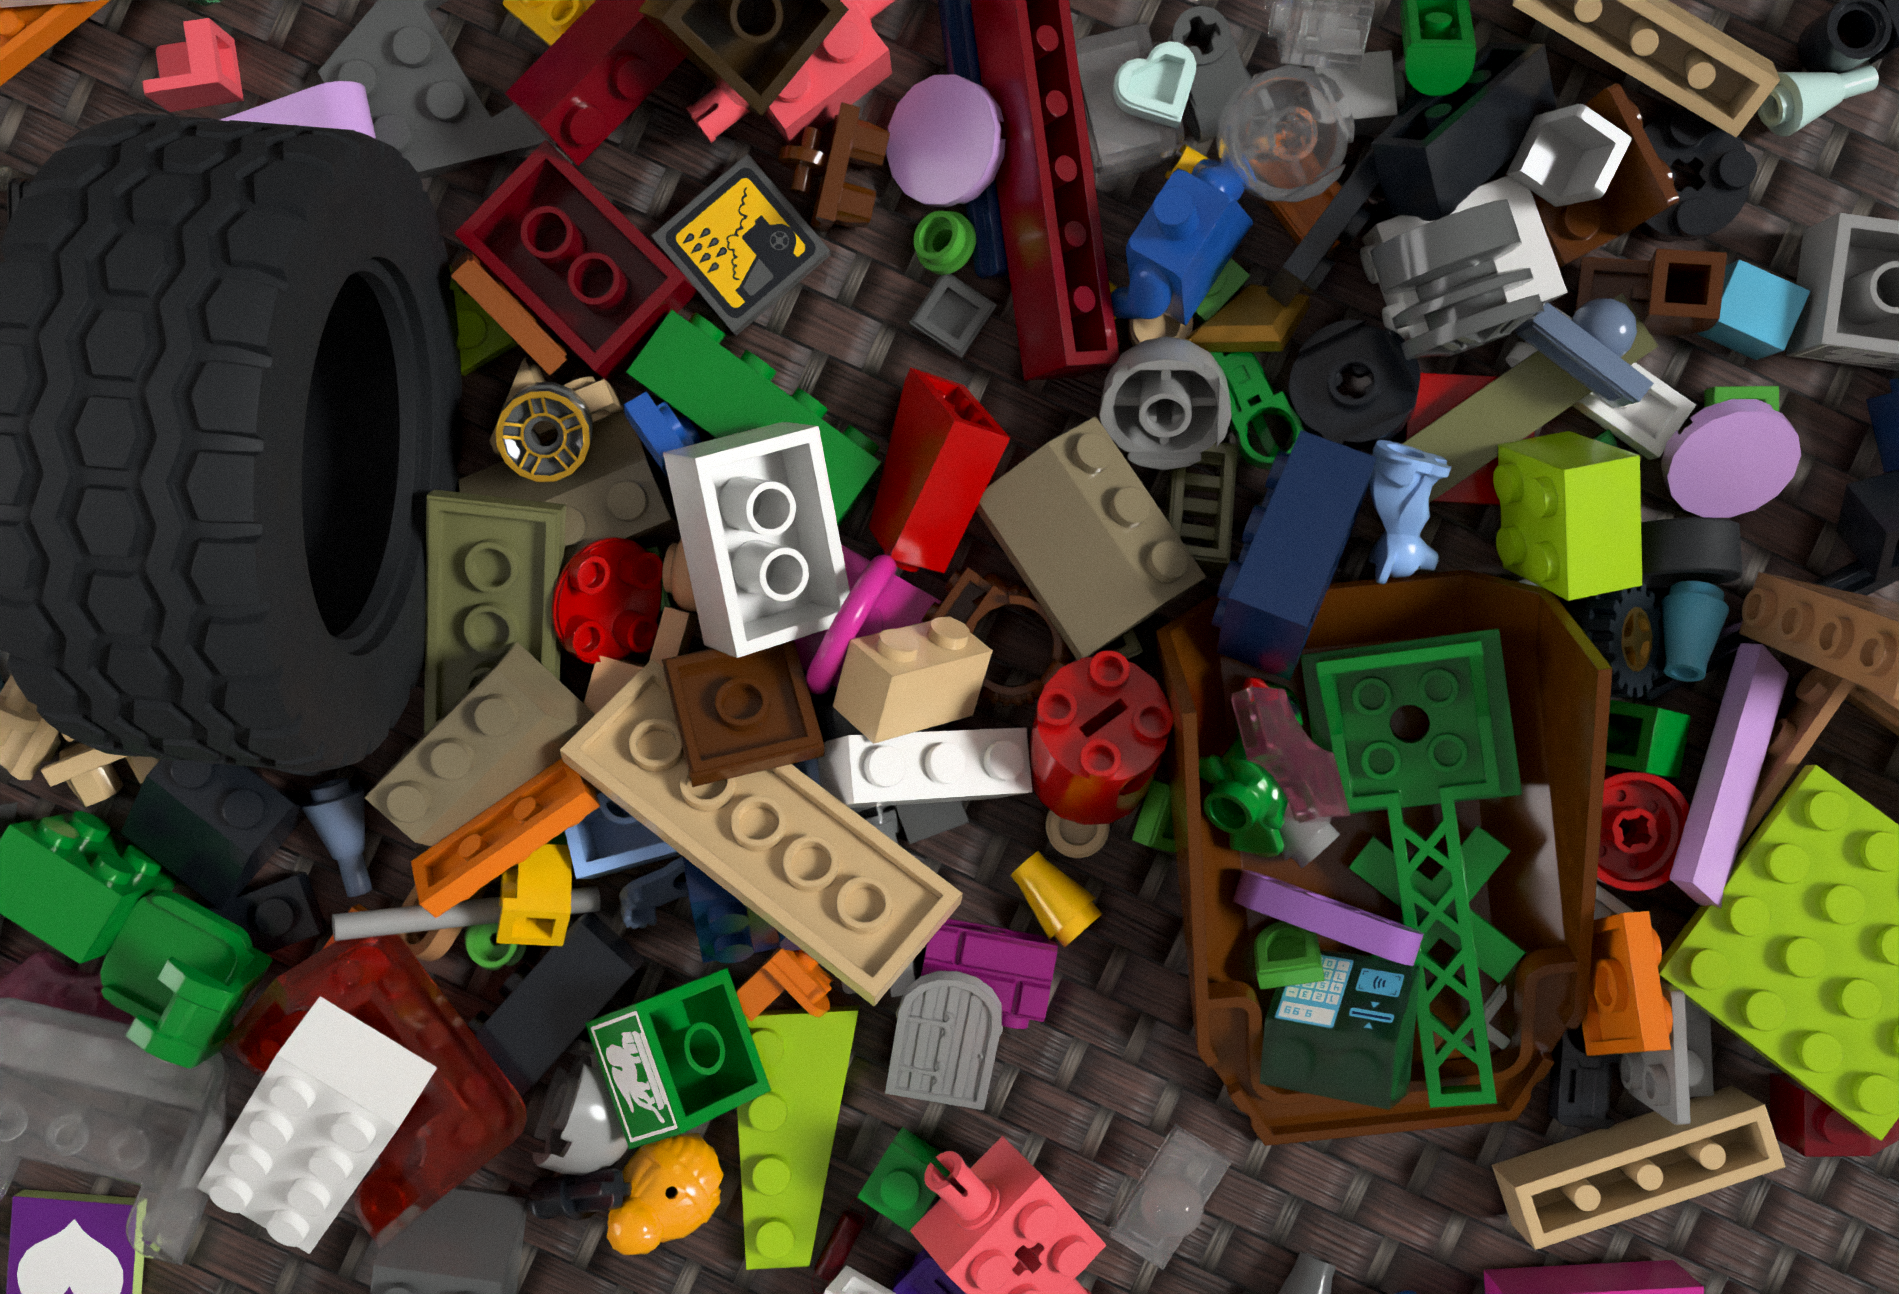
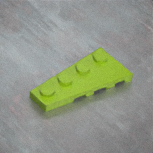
[737,1005,860,1270]

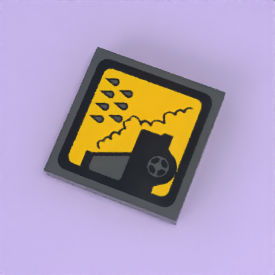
[651,153,832,336]

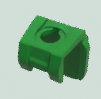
[100,890,272,1069]

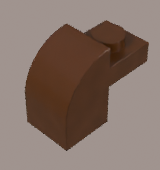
[1574,249,1727,335]

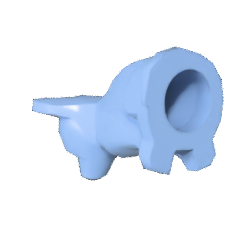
[1369,440,1451,584]

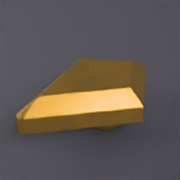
[1185,283,1310,352]

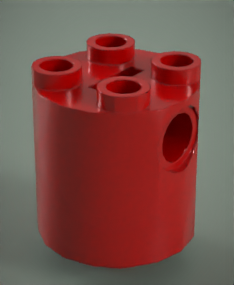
[1028,651,1174,825]

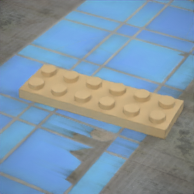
[560,659,963,1006]

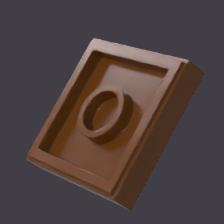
[662,640,825,787]

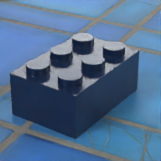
[1211,430,1377,681]

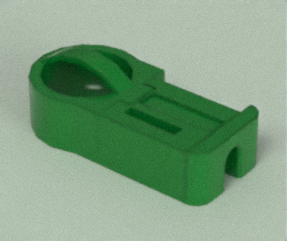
[1211,352,1303,470]

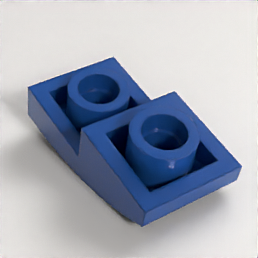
[624,391,702,477]

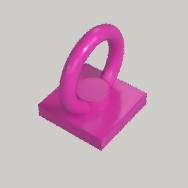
[794,544,942,695]

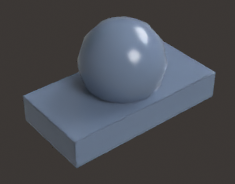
[1515,298,1654,408]

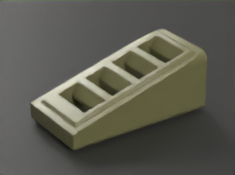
[1164,442,1238,578]

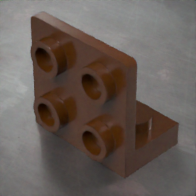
[1500,83,1679,268]

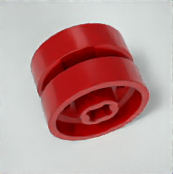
[1597,766,1690,891]

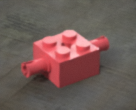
[685,0,896,146]
[910,1135,1106,1294]

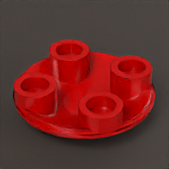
[552,537,663,664]

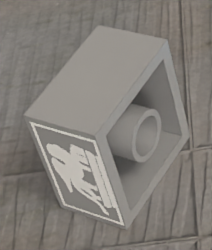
[1786,213,1899,371]

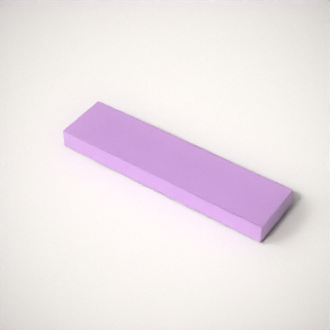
[1670,643,1789,908]

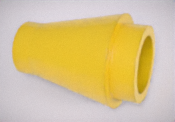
[1010,851,1102,948]

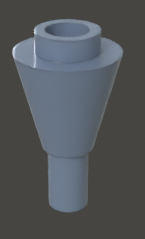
[300,778,373,897]

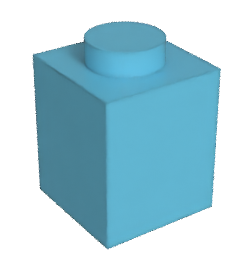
[1695,259,1811,360]

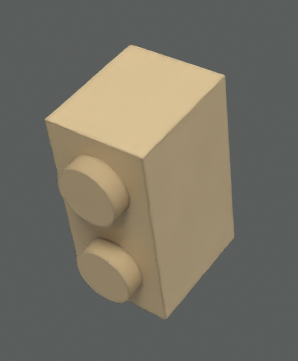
[833,616,993,744]

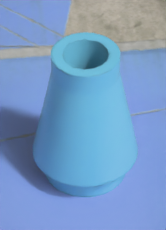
[1661,581,1729,682]

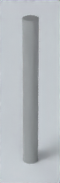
[332,886,600,941]

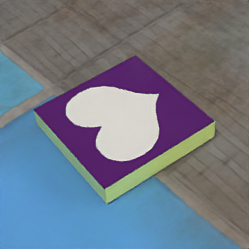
[6,1189,148,1294]

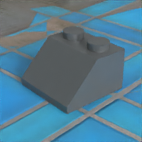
[370,1178,529,1294]

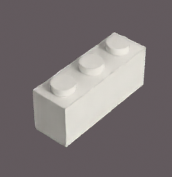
[818,727,1032,808]

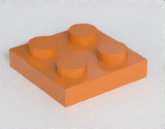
[1581,911,1673,1056]

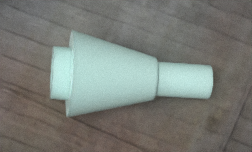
[1757,65,1879,137]

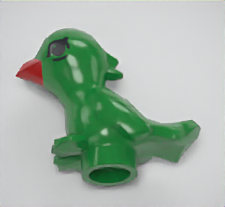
[1199,677,1303,858]

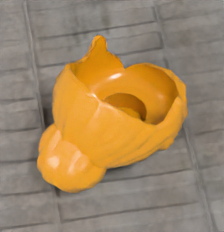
[607,1133,724,1255]

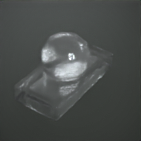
[1108,1124,1231,1270]

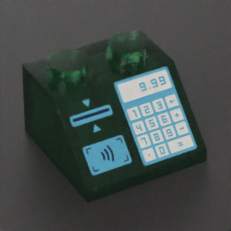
[1259,948,1421,1110]

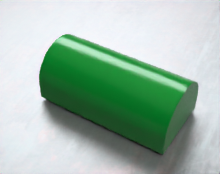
[1400,0,1476,96]

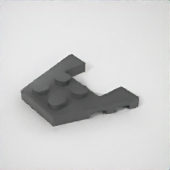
[318,0,553,179]

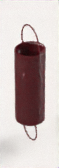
[811,1197,868,1294]

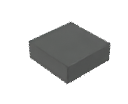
[909,274,997,361]

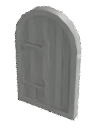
[885,971,1003,1110]

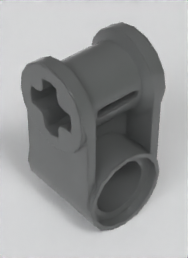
[1167,6,1261,144]

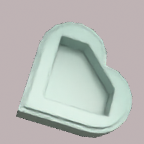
[1112,41,1196,129]

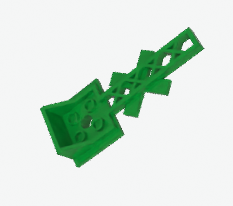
[1300,628,1525,1108]

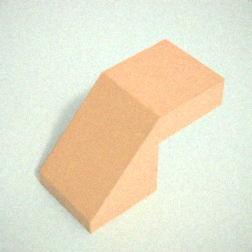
[584,606,698,714]

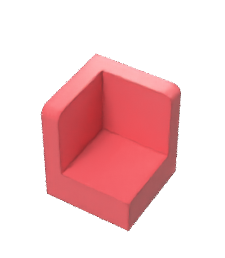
[142,18,244,112]

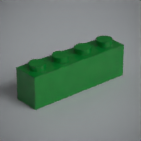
[626,310,884,529]

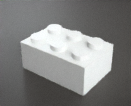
[663,422,850,658]

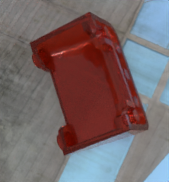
[226,934,527,1249]

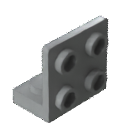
[1619,979,1714,1125]

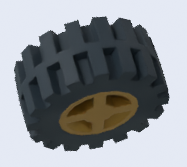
[1566,583,1664,698]

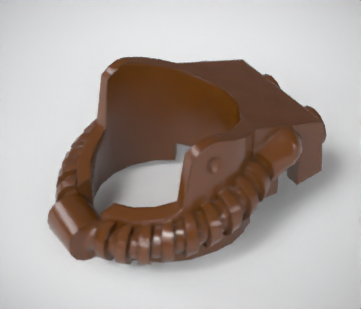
[921,567,1073,707]

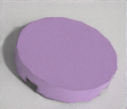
[886,74,1006,207]
[1661,399,1801,518]

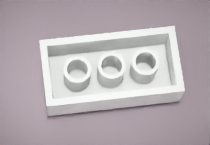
[196,996,437,1254]

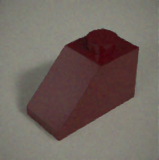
[1770,1073,1899,1157]

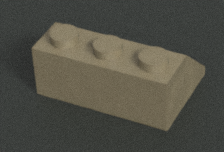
[458,410,679,568]
[976,416,1206,660]
[365,642,595,846]

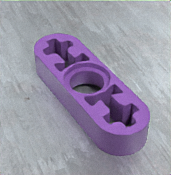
[1233,869,1424,966]

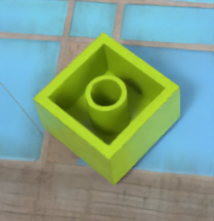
[1493,431,1642,601]

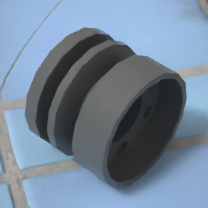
[1370,199,1545,360]

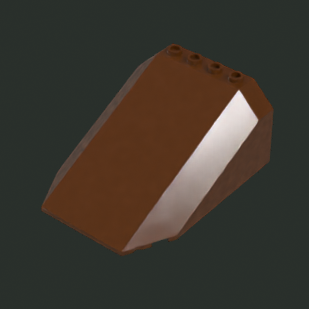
[1156,569,1612,1146]

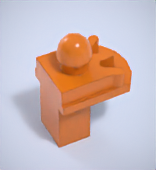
[735,948,833,1022]

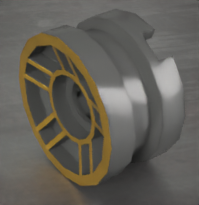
[496,382,593,482]

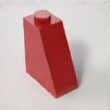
[869,367,1010,573]

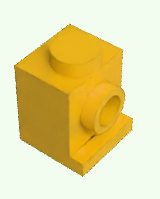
[496,842,572,946]

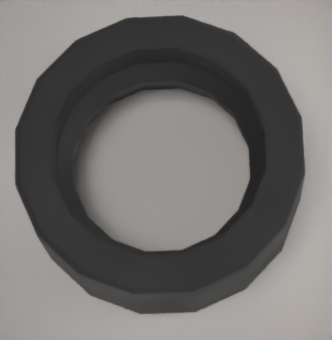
[1641,517,1742,590]

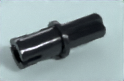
[527,1168,632,1221]

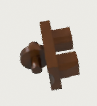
[778,102,890,233]

